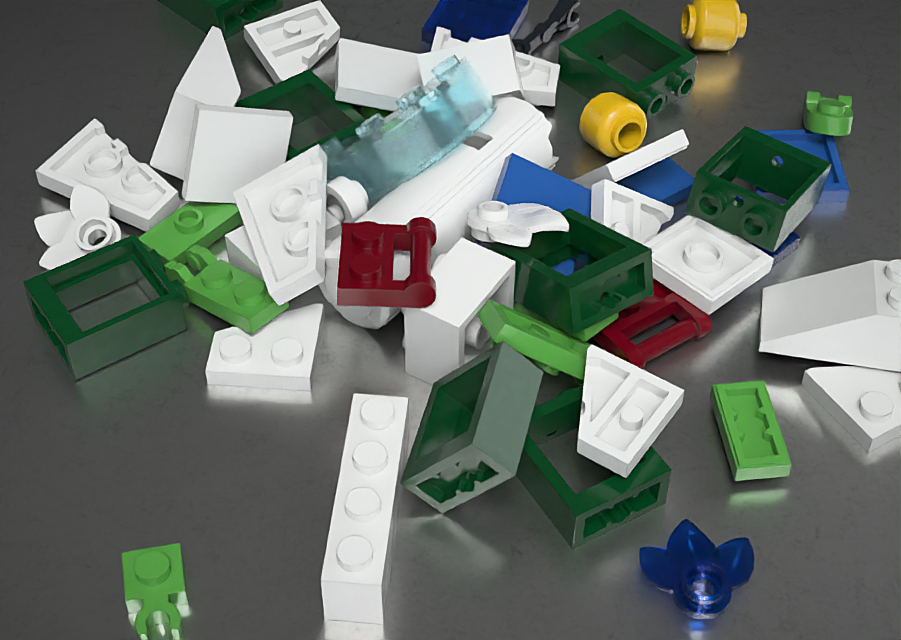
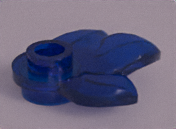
[639,519,755,619]

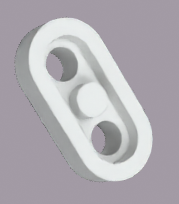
[326,176,369,233]

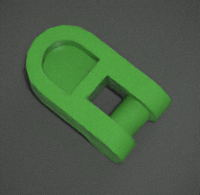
[802,91,854,136]

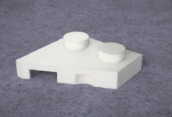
[591,179,674,244]
[205,303,325,391]

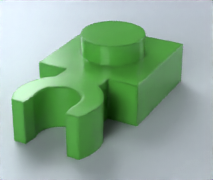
[122,543,188,640]

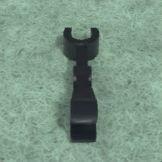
[512,0,580,56]

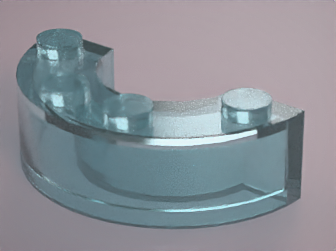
[321,54,498,203]

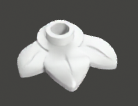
[34,184,123,270]
[467,201,569,247]

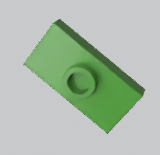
[138,201,242,265]
[710,380,792,481]

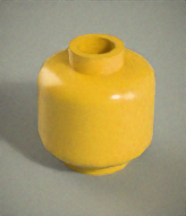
[680,0,747,52]
[579,92,647,159]

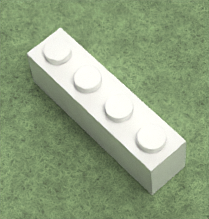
[321,393,410,624]

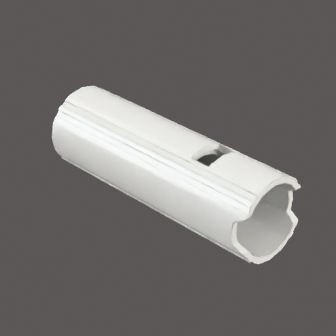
[318,97,559,329]

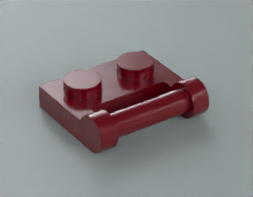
[337,217,437,308]
[592,278,712,370]

